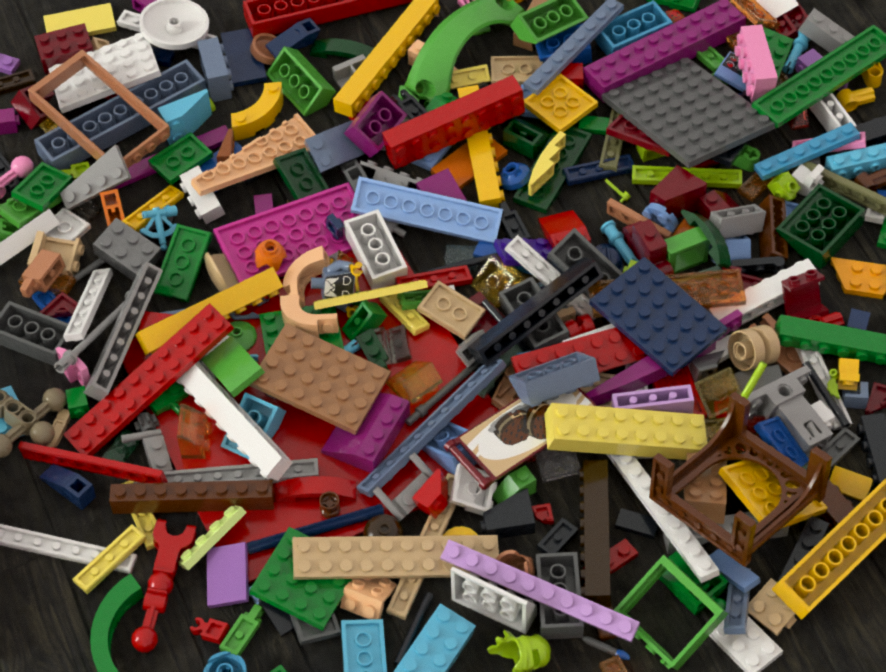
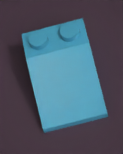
[157,89,212,145]
[220,392,287,459]

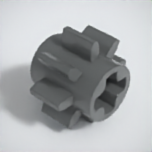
[133,412,160,432]

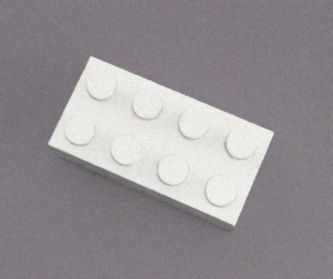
[344,209,408,290]

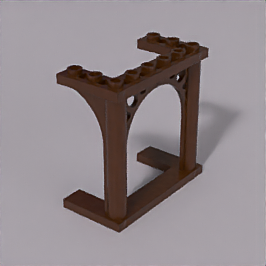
[649,392,832,567]

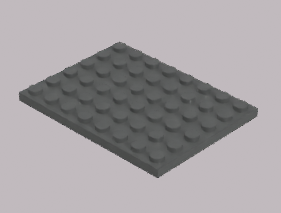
[602,57,775,168]

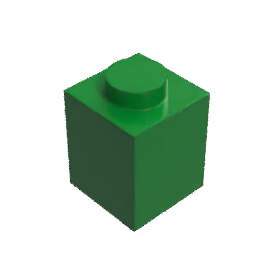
[65,386,90,419]

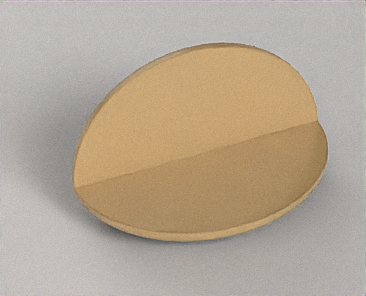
[204,252,238,292]

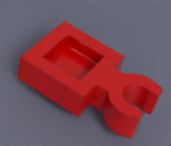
[190,617,230,645]

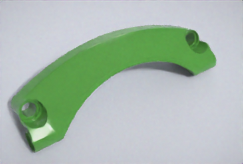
[404,0,525,108]

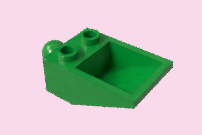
[659,551,728,616]

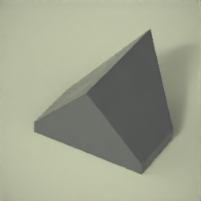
[689,350,725,388]

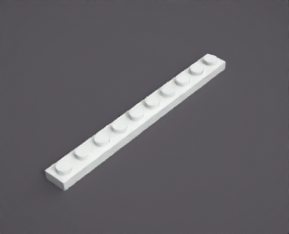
[606,454,720,583]

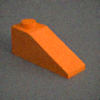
[100,189,125,226]

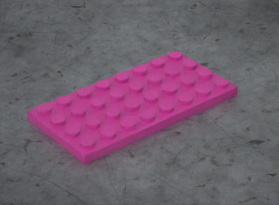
[213,182,360,283]

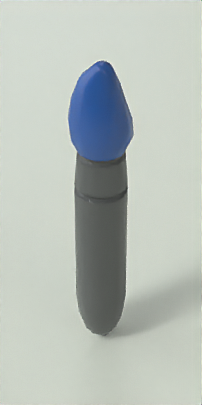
[582,636,630,660]

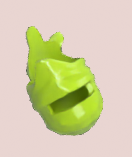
[487,630,551,672]

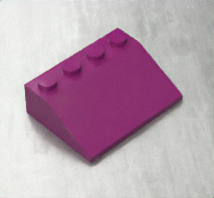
[321,393,410,473]

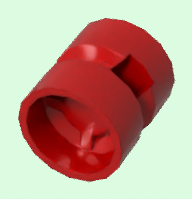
[563,313,596,338]

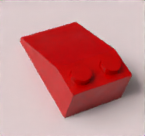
[538,210,591,249]

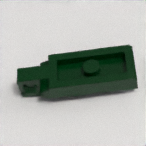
[355,328,390,371]

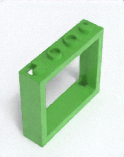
[614,555,728,670]

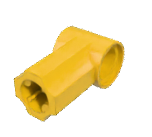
[836,87,876,112]

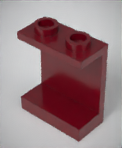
[781,269,829,319]

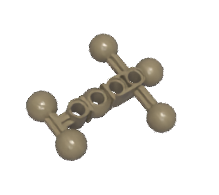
[0,388,67,458]

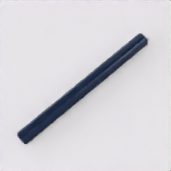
[247,504,384,554]

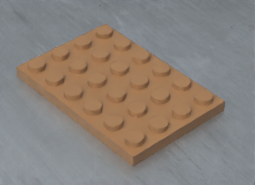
[249,323,391,435]

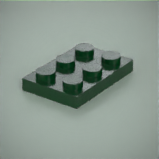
[273,147,329,200]

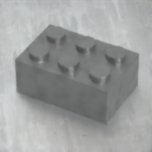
[93,218,161,281]

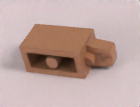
[20,249,66,298]

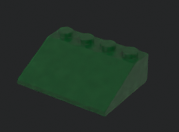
[776,184,866,269]

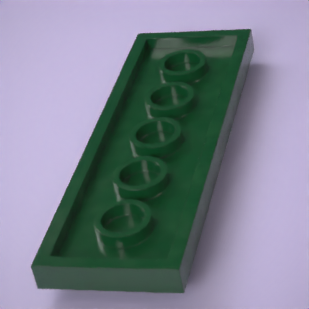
[513,126,592,214]

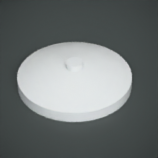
[139,0,209,50]

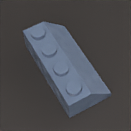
[508,351,600,407]

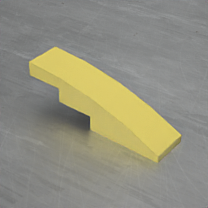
[528,131,566,196]

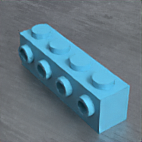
[824,143,886,180]

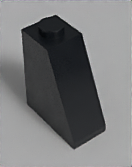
[480,488,535,539]

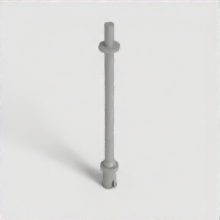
[54,290,130,373]

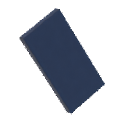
[220,28,267,87]

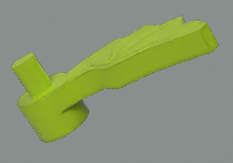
[605,179,631,203]
[827,369,840,399]

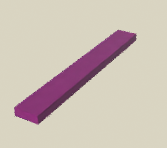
[108,125,228,191]

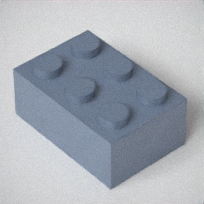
[197,37,234,102]

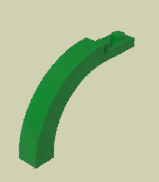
[90,573,144,672]

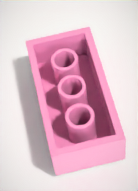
[734,25,778,103]

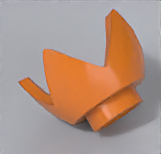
[254,239,287,272]

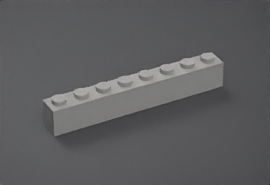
[84,261,163,401]

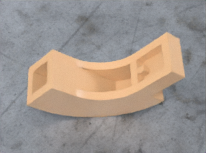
[283,246,330,308]
[280,295,339,338]

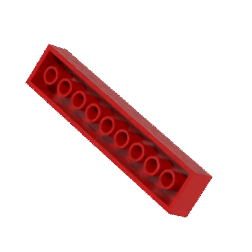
[243,0,413,38]

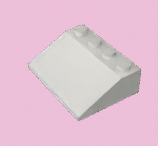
[450,567,537,635]

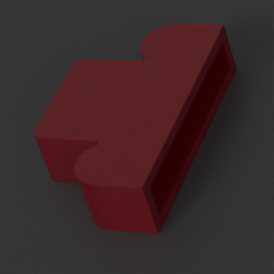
[622,219,675,280]

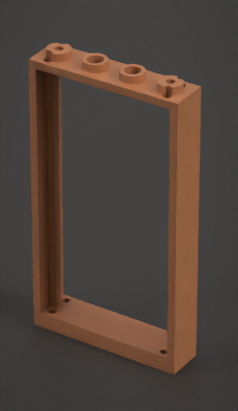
[28,50,170,169]

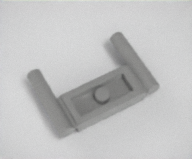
[121,429,173,483]
[372,452,433,522]

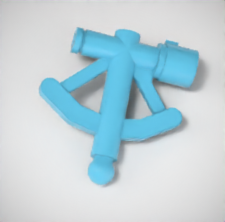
[140,205,178,251]

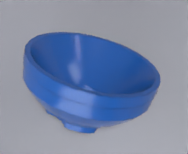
[500,162,532,190]

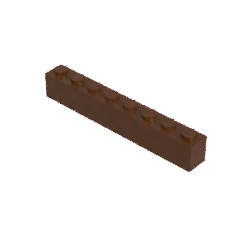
[109,480,275,514]

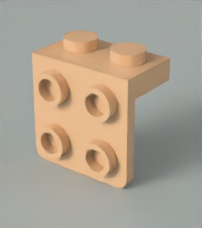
[340,578,397,619]

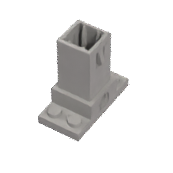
[747,365,833,458]

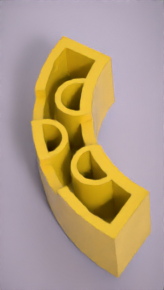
[231,82,283,141]

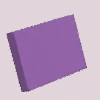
[207,542,249,608]

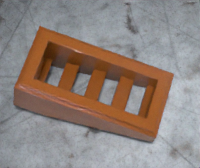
[217,129,235,163]

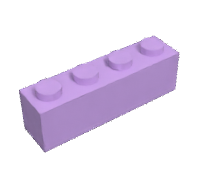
[611,384,694,414]

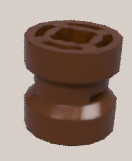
[319,491,341,519]

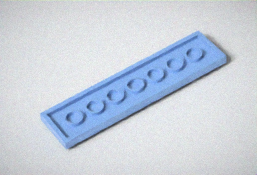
[351,176,503,244]

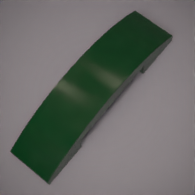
[310,38,374,59]
[681,210,731,269]

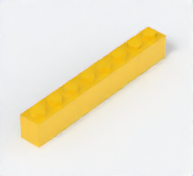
[457,85,505,208]
[135,267,283,356]

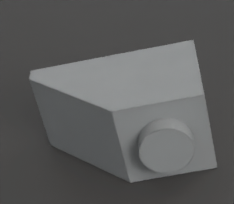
[456,329,485,367]

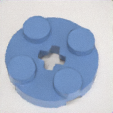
[642,203,678,233]

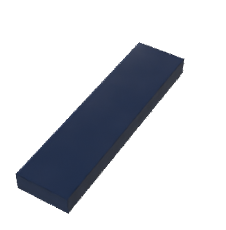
[562,154,635,186]

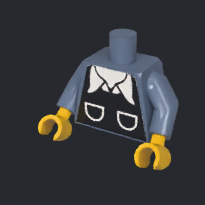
[311,260,363,318]

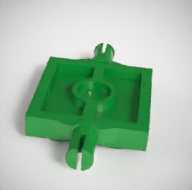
[148,381,188,416]

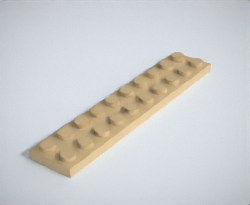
[292,535,499,580]

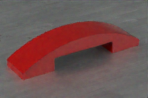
[276,476,357,502]

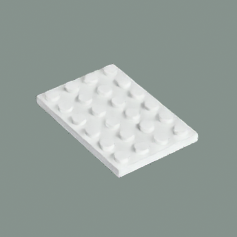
[48,33,162,114]

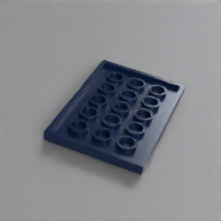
[589,257,728,377]

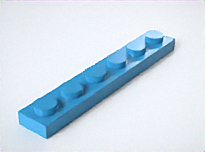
[754,122,860,181]

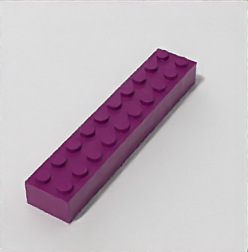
[583,0,746,103]

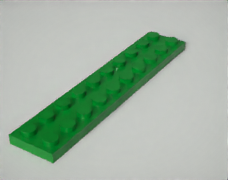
[751,25,886,128]

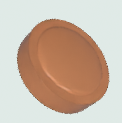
[250,33,276,65]

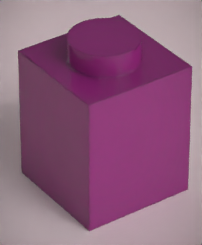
[0,108,21,135]

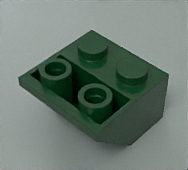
[503,119,552,159]

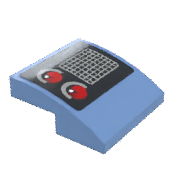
[714,51,746,92]

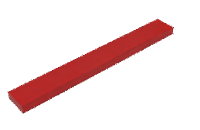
[18,441,168,483]

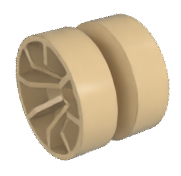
[728,325,780,371]

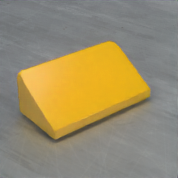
[830,466,873,501]

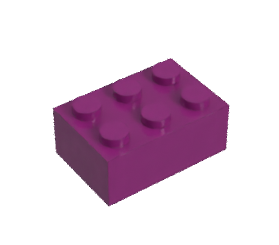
[343,90,407,158]

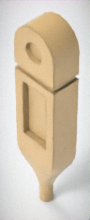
[46,409,71,448]

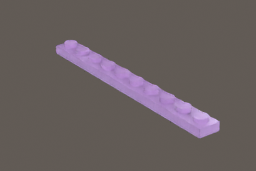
[440,539,640,643]

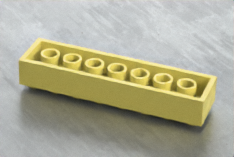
[545,403,707,460]

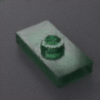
[102,428,142,462]

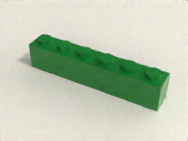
[775,314,886,365]

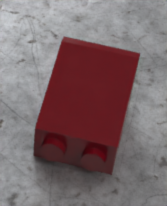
[649,165,707,218]

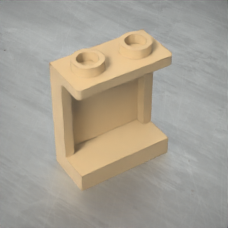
[27,231,85,278]

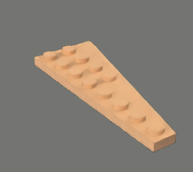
[191,113,316,196]

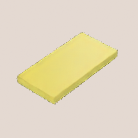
[43,3,117,36]

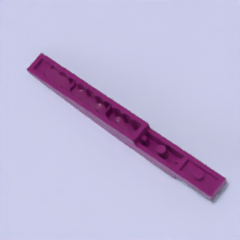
[586,309,743,406]

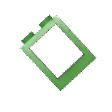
[664,226,710,275]

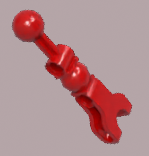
[131,519,196,653]

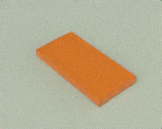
[430,139,508,189]

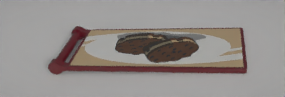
[444,388,597,491]

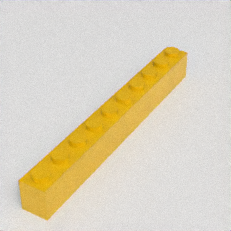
[333,0,440,118]

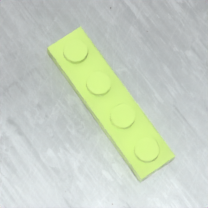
[178,505,247,570]

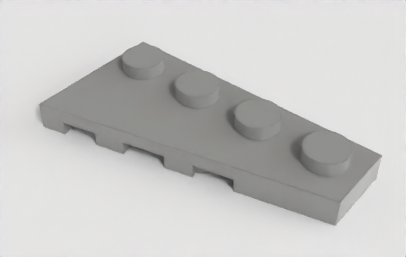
[60,145,131,211]

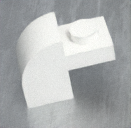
[792,164,825,196]

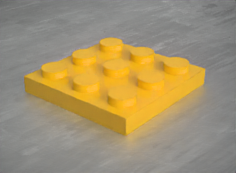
[524,73,598,133]

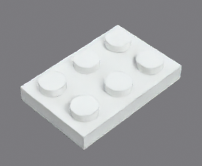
[709,616,783,672]

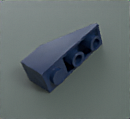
[265,18,320,59]
[39,464,96,510]

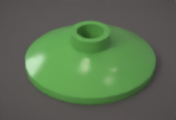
[228,321,257,351]

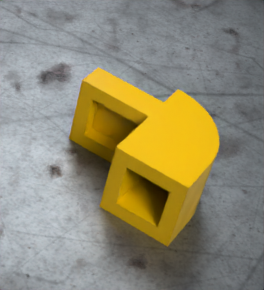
[837,358,860,391]

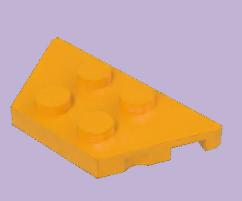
[830,257,886,299]

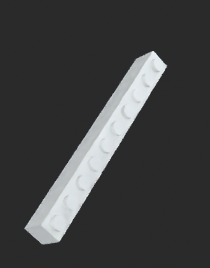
[176,361,293,481]

